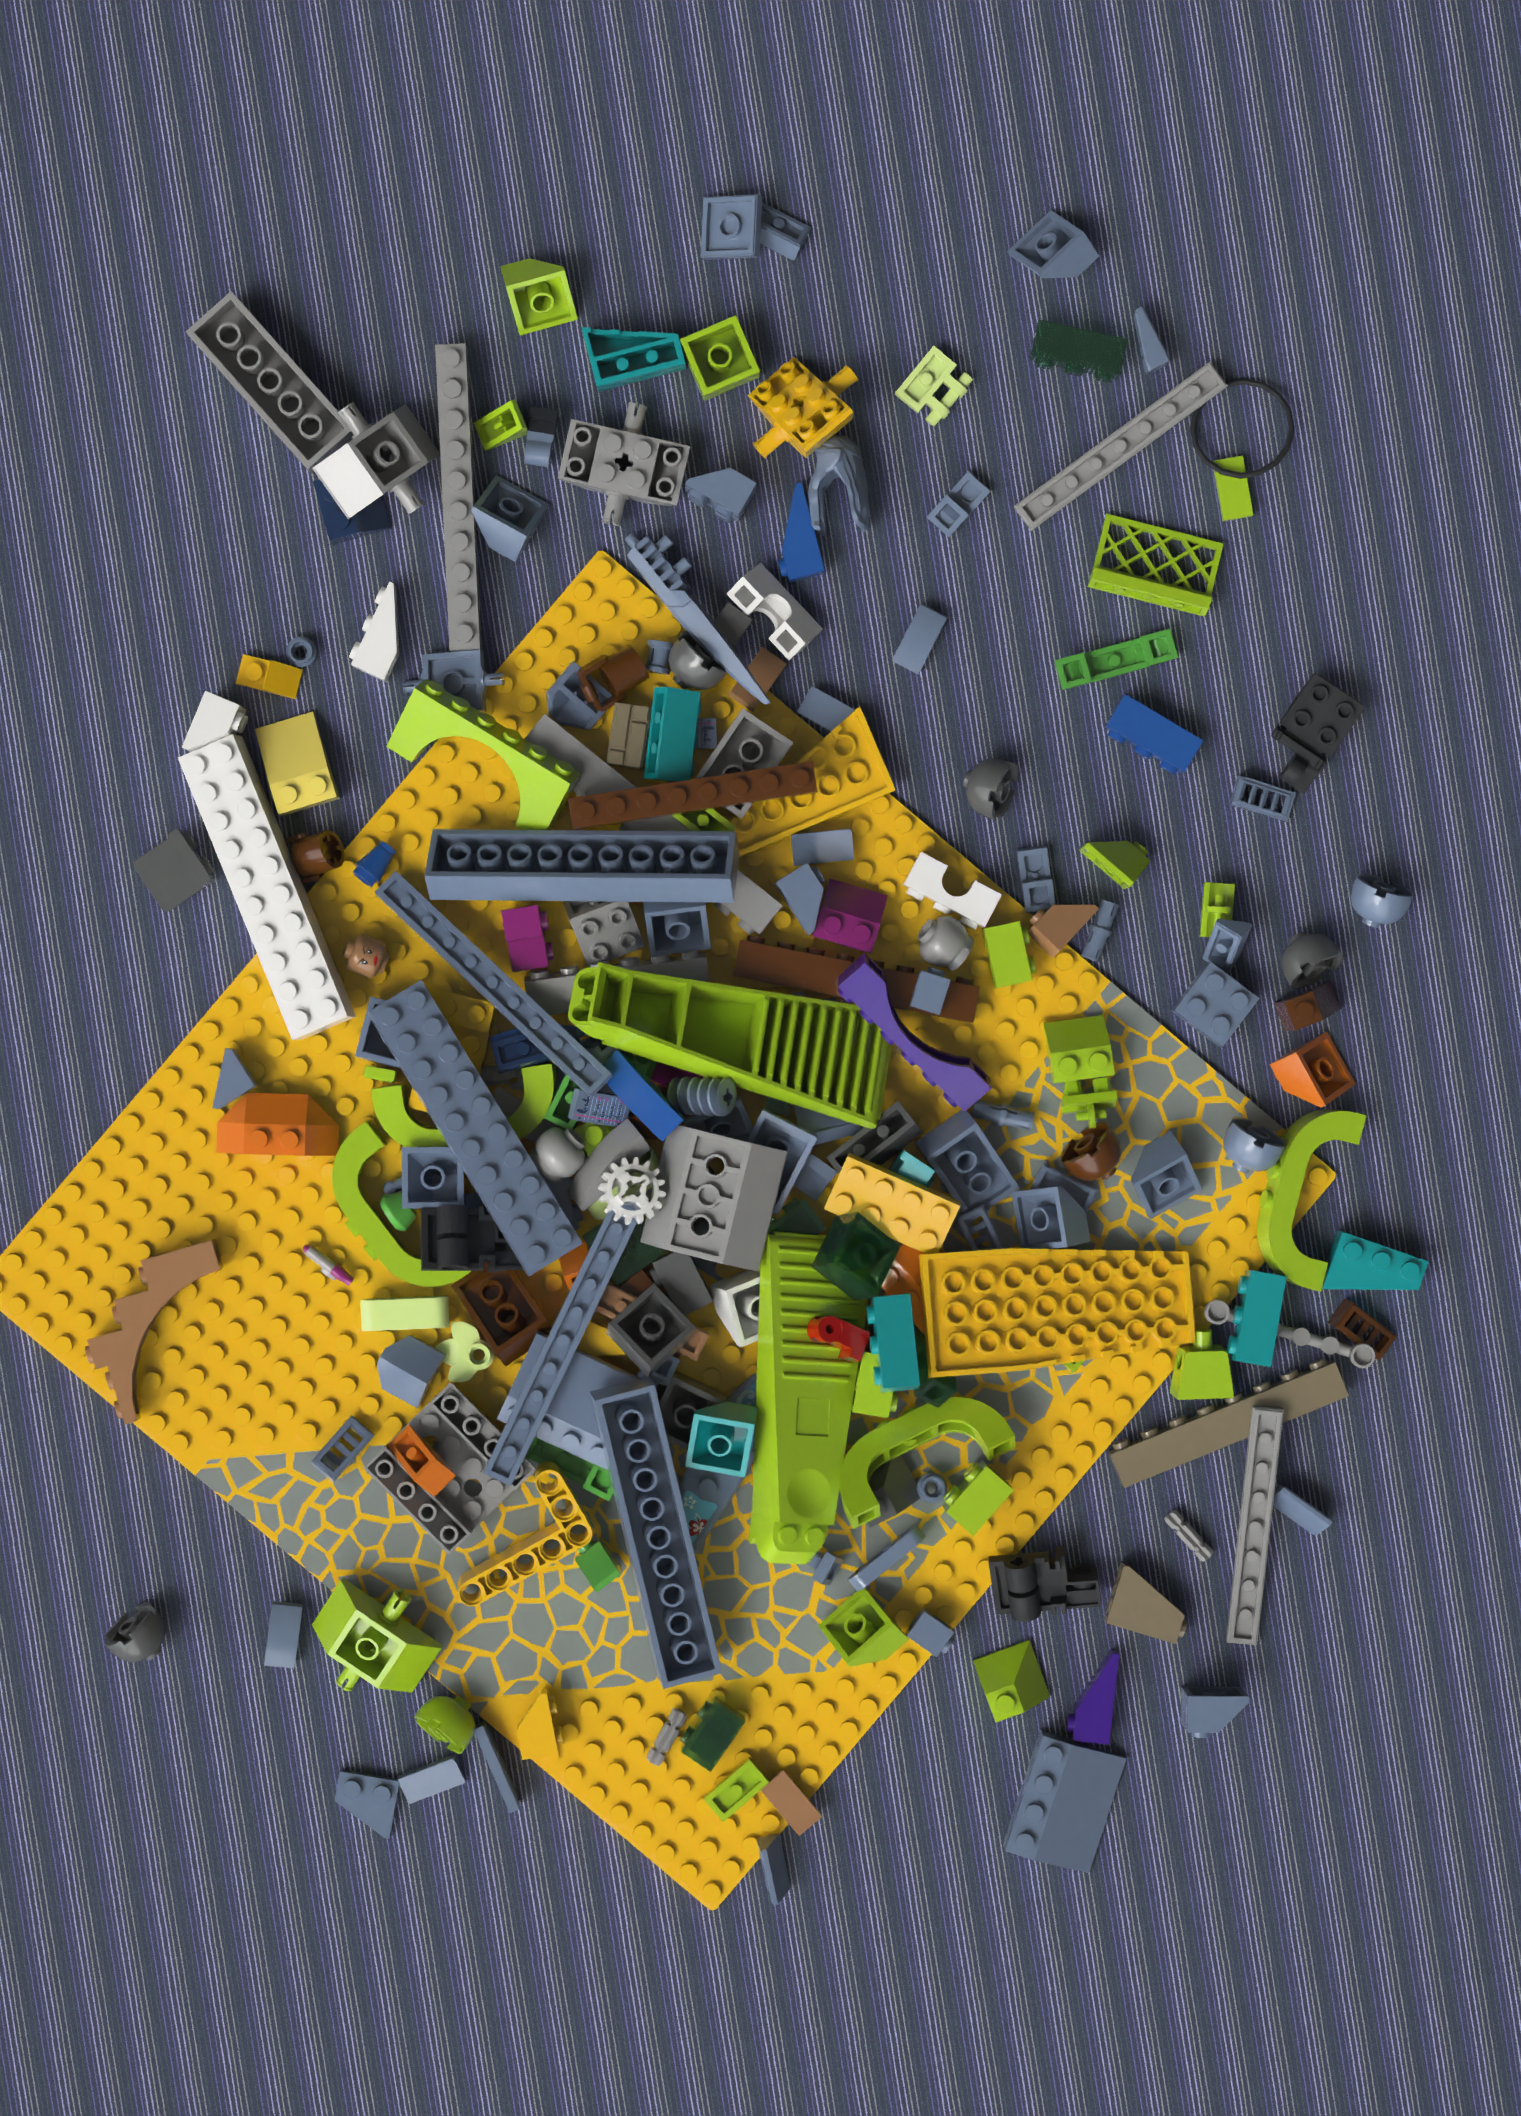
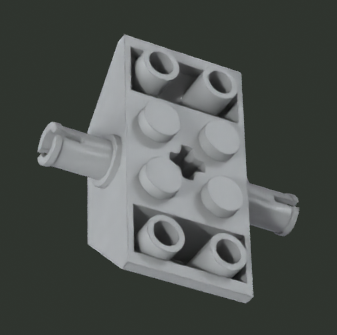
[312,402,440,519]
[558,402,690,526]

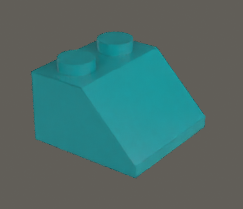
[685,1401,758,1477]

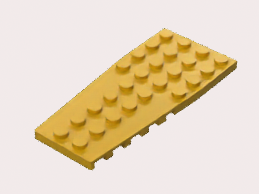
[919,1248,1196,1378]

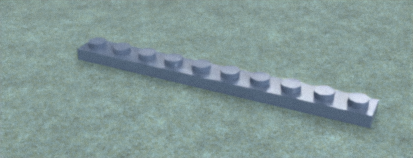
[375,871,613,1098]
[483,1194,637,1486]

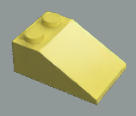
[255,711,340,816]

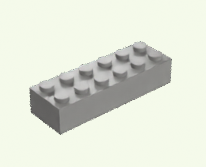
[185,291,354,474]

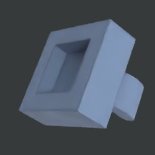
[807,1551,844,1585]

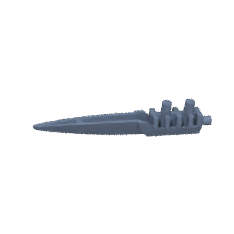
[625,533,771,704]

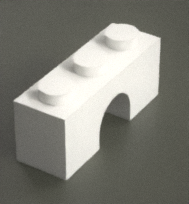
[727,563,823,660]
[903,852,1002,930]

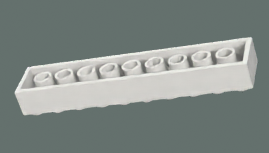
[178,734,356,1040]

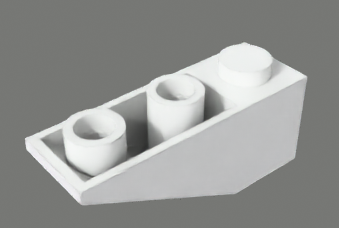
[349,581,399,683]

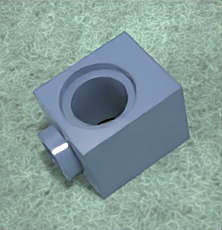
[909,967,950,1015]
[905,1607,955,1657]

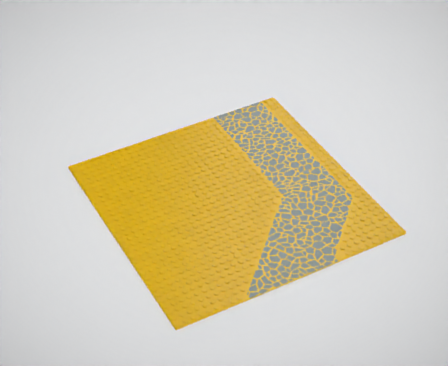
[0,551,1336,1910]

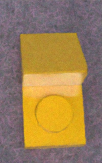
[236,654,303,699]

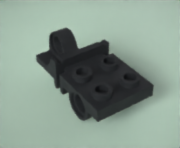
[1271,672,1365,794]
[421,1205,524,1272]
[989,1546,1102,1622]

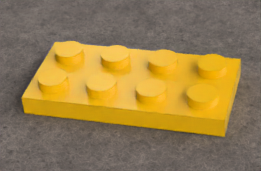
[824,1153,961,1254]

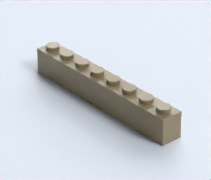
[1108,1358,1349,1488]

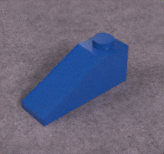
[777,482,825,583]

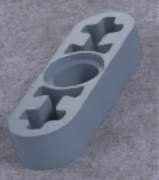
[848,1524,926,1592]

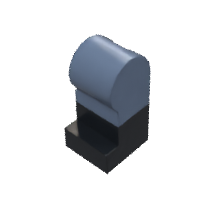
[524,406,559,468]

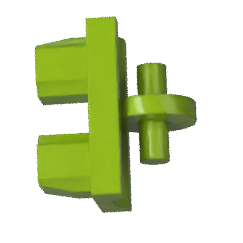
[1199,882,1235,937]
[1061,1077,1118,1129]

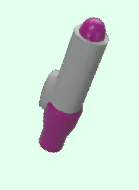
[303,1245,354,1286]

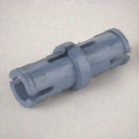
[1081,899,1119,962]
[971,1100,1035,1131]

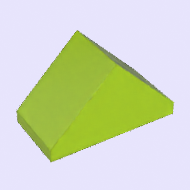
[474,399,528,451]

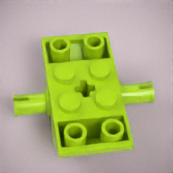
[312,1577,443,1693]

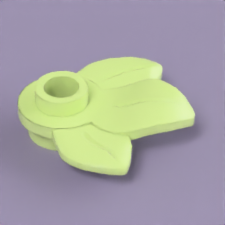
[435,1321,494,1382]

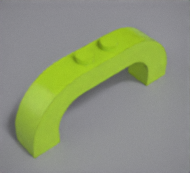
[371,1062,557,1147]
[1257,1109,1366,1292]
[332,1121,471,1287]
[839,1397,1016,1529]

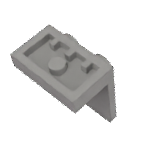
[563,901,645,967]

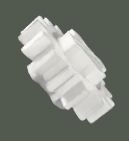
[598,1157,666,1225]

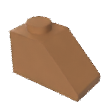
[1028,905,1099,958]

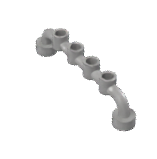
[1204,1299,1375,1368]

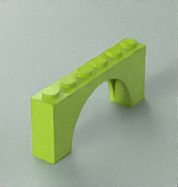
[386,679,581,830]

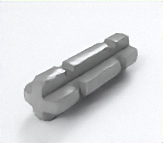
[1164,1509,1214,1562]
[647,1708,687,1766]

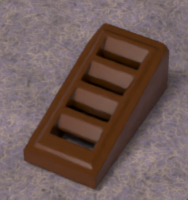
[1328,1299,1397,1361]

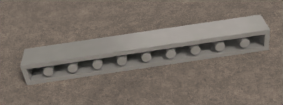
[435,343,482,652]
[525,714,783,935]

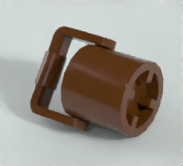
[577,644,649,712]
[284,830,345,885]

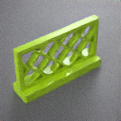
[1087,513,1224,617]

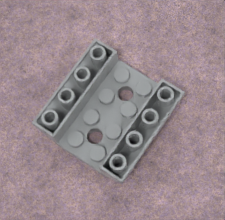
[640,1125,788,1272]
[364,1382,537,1555]

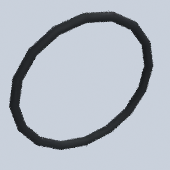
[1190,378,1295,479]

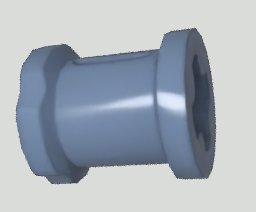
[644,640,673,675]

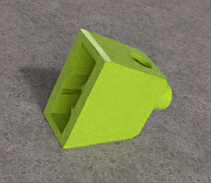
[1170,1328,1234,1400]

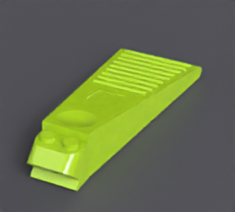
[568,962,892,1129]
[748,1231,876,1564]

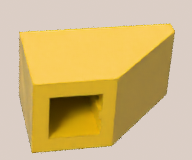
[517,1688,564,1760]

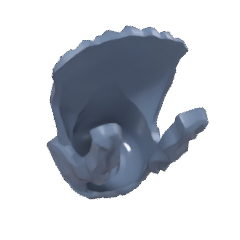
[808,435,869,536]

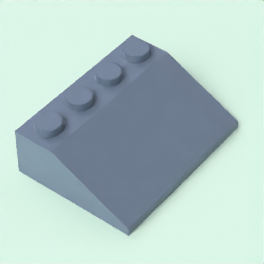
[497,1331,640,1470]
[1003,1729,1127,1873]

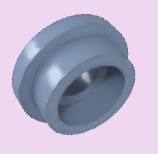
[286,636,317,667]
[916,1473,947,1503]

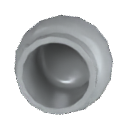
[917,916,974,970]
[529,1127,585,1183]

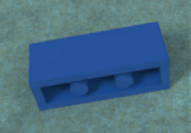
[1104,694,1204,775]

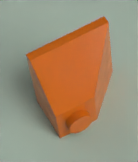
[1270,1032,1356,1107]

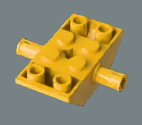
[748,357,858,459]

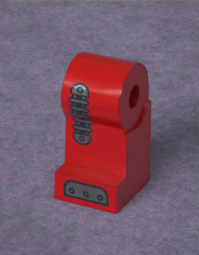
[807,1316,870,1362]

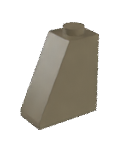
[1103,1561,1187,1644]

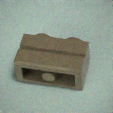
[606,703,652,770]

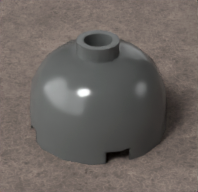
[668,631,727,690]
[963,758,1018,820]
[1281,932,1344,989]
[104,1602,166,1663]

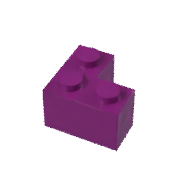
[501,905,554,972]

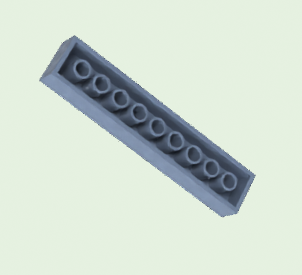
[424,829,739,903]
[368,980,583,1276]
[590,1377,722,1689]

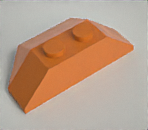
[216,1093,340,1156]

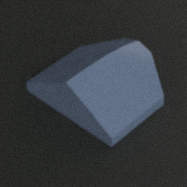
[546,661,613,730]
[377,1335,446,1408]

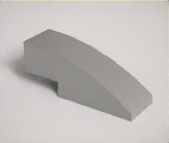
[567,1118,651,1212]

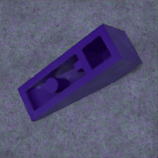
[1066,1649,1119,1745]

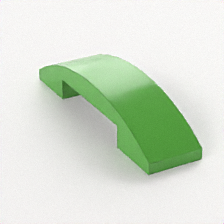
[1054,629,1178,690]
[525,1437,614,1502]

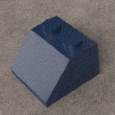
[313,480,391,545]

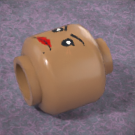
[342,933,390,978]

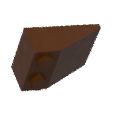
[451,1262,552,1367]

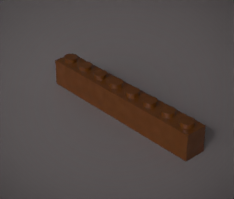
[568,761,818,830]
[733,935,980,1023]

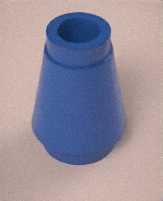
[353,841,396,887]

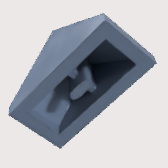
[212,1048,258,1109]

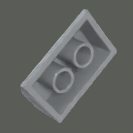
[695,708,793,819]

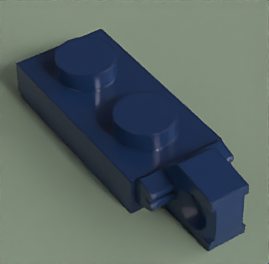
[491,1028,579,1074]

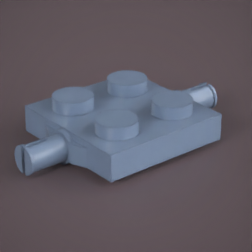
[402,650,505,712]

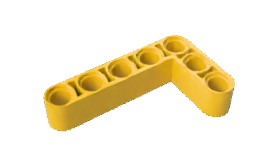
[457,1461,593,1606]

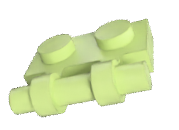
[895,346,973,427]

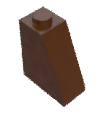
[1274,981,1341,1031]

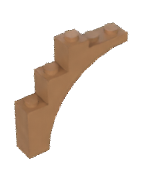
[85,1239,223,1424]

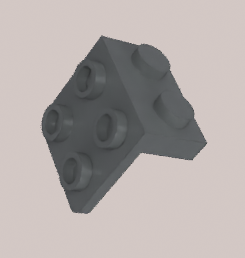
[133,828,216,912]

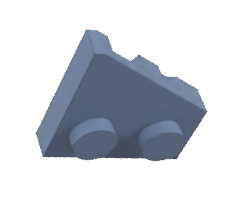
[335,1769,399,1839]

